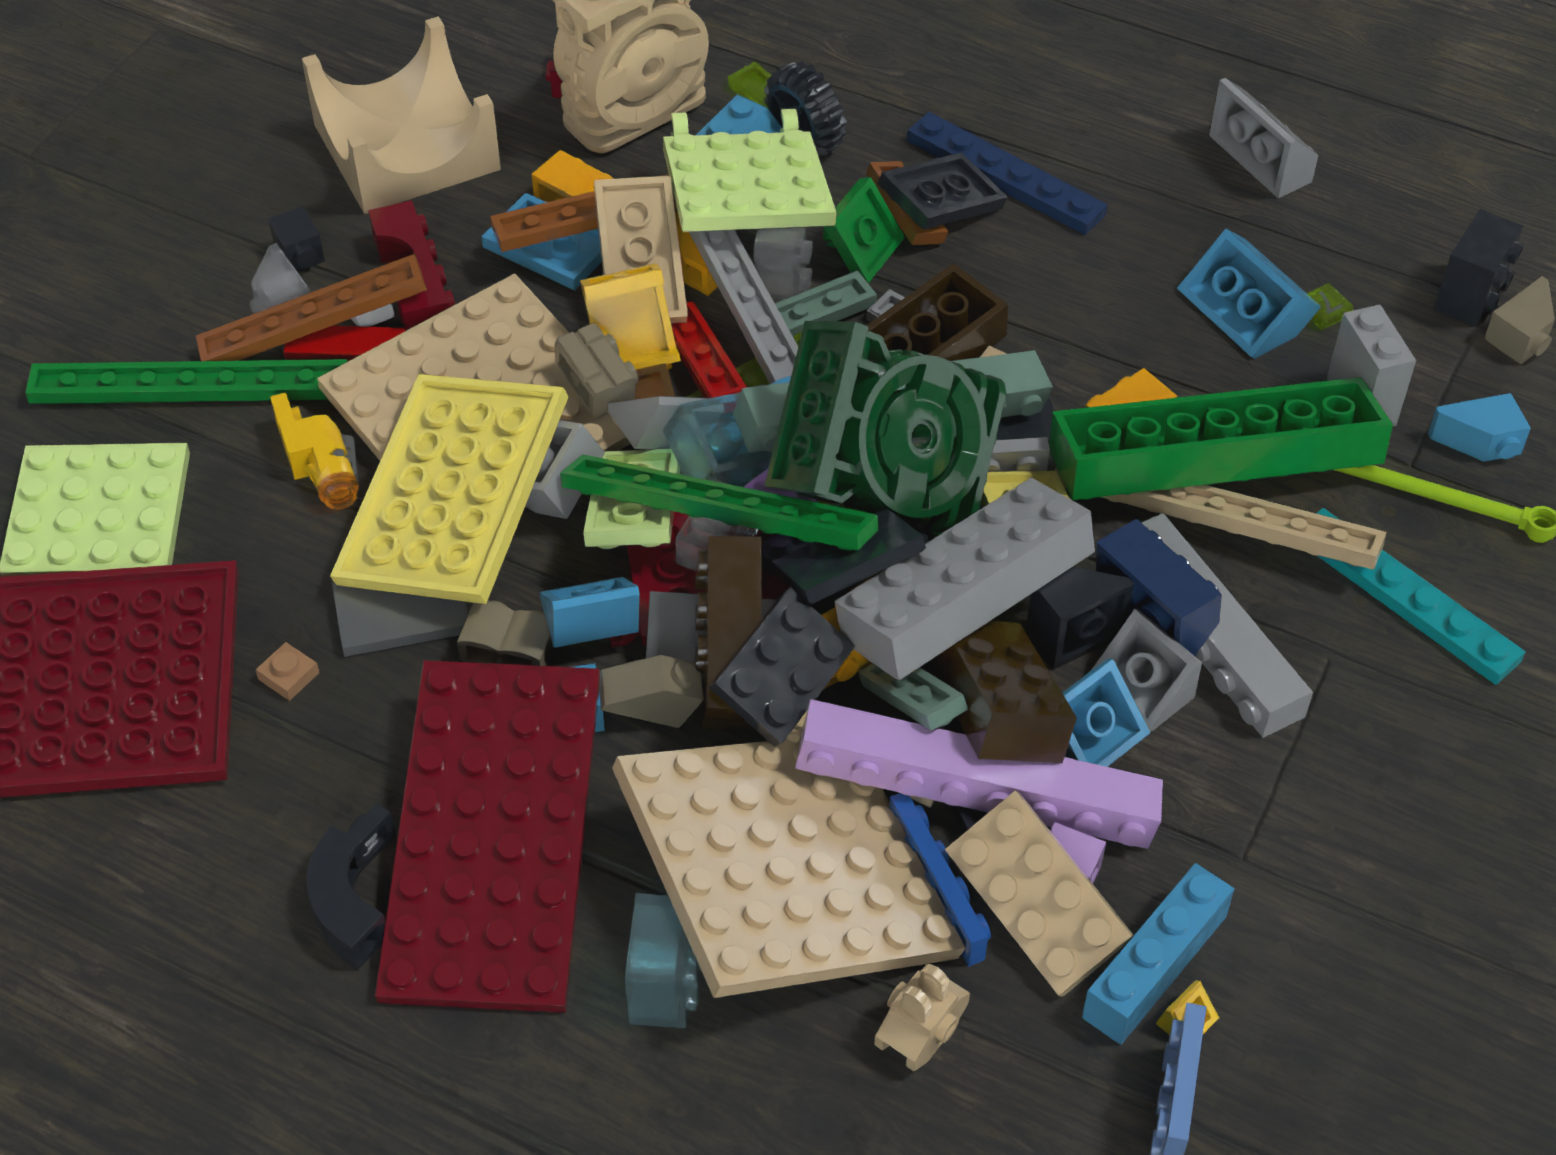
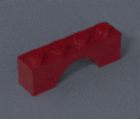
[368,200,455,331]

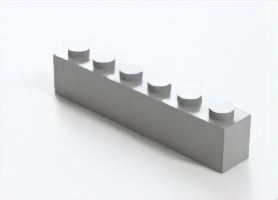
[1142,513,1313,738]

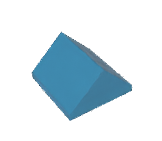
[539,577,639,648]
[1062,658,1150,767]

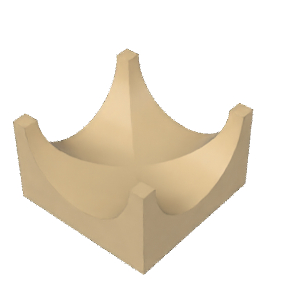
[302,16,501,214]

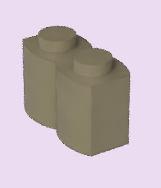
[457,601,554,666]

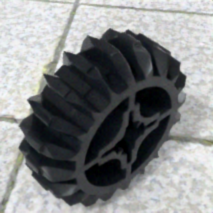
[764,61,847,157]

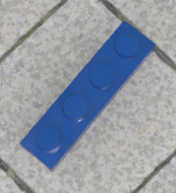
[889,793,991,967]

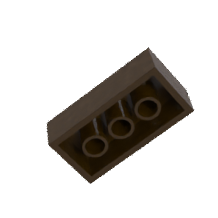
[866,263,1008,361]
[695,536,762,730]
[927,621,1077,763]

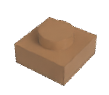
[256,642,319,701]

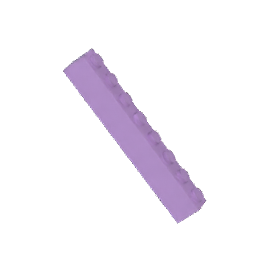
[795,699,1163,849]

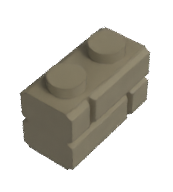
[555,323,639,418]

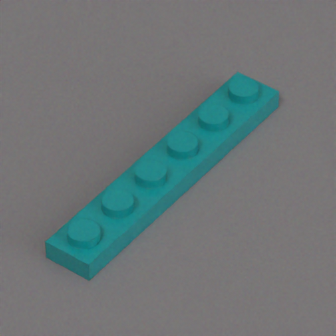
[1316,508,1526,685]

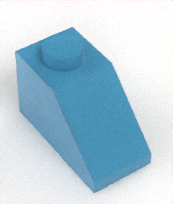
[1428,393,1531,462]

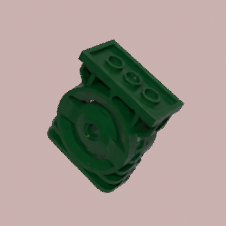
[764,321,1007,536]

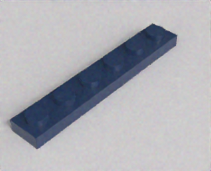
[907,112,1108,235]

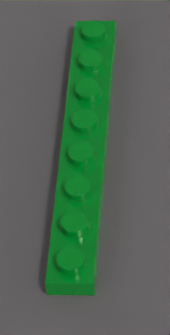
[25,359,347,404]
[560,454,878,551]

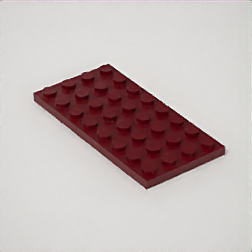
[375,660,601,1013]

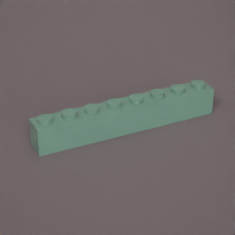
[733,350,1053,453]

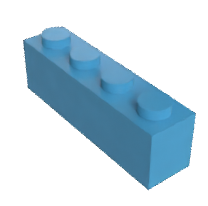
[1082,863,1235,1045]

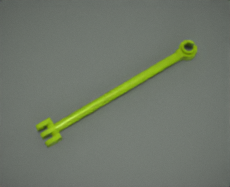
[1334,465,1556,543]

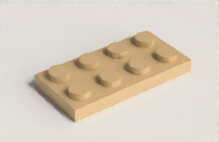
[593,176,688,323]
[945,791,1134,997]

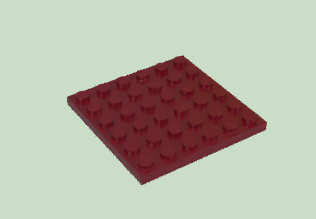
[0,560,239,797]

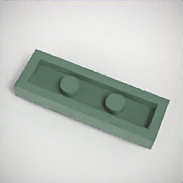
[775,271,877,338]
[858,663,968,731]

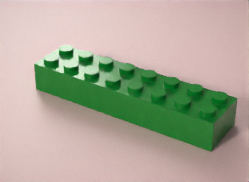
[1049,377,1393,500]

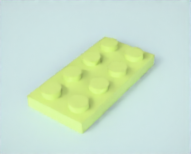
[583,448,681,549]

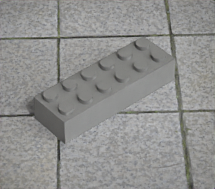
[835,477,1095,681]

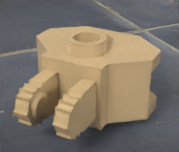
[875,963,970,1071]

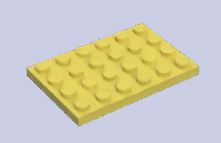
[330,374,568,604]

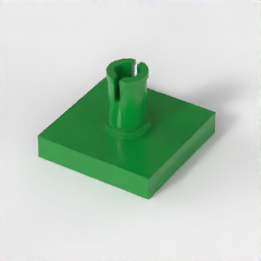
[823,177,905,283]

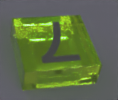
[1307,283,1353,330]

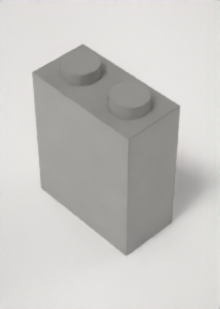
[1326,305,1416,426]

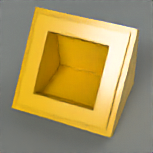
[1156,980,1219,1035]

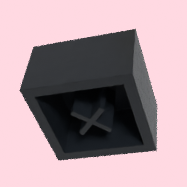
[1434,209,1524,327]

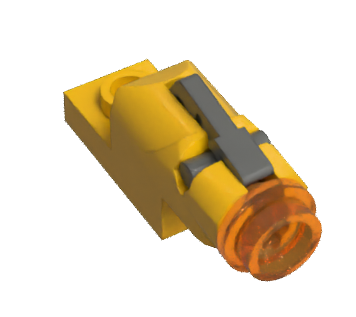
[270,393,359,510]

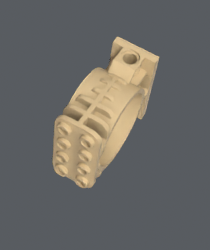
[553,0,709,153]

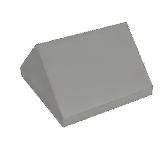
[608,396,722,450]
[1091,609,1202,732]

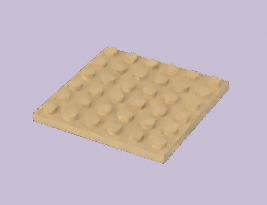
[317,273,631,460]
[612,739,965,998]

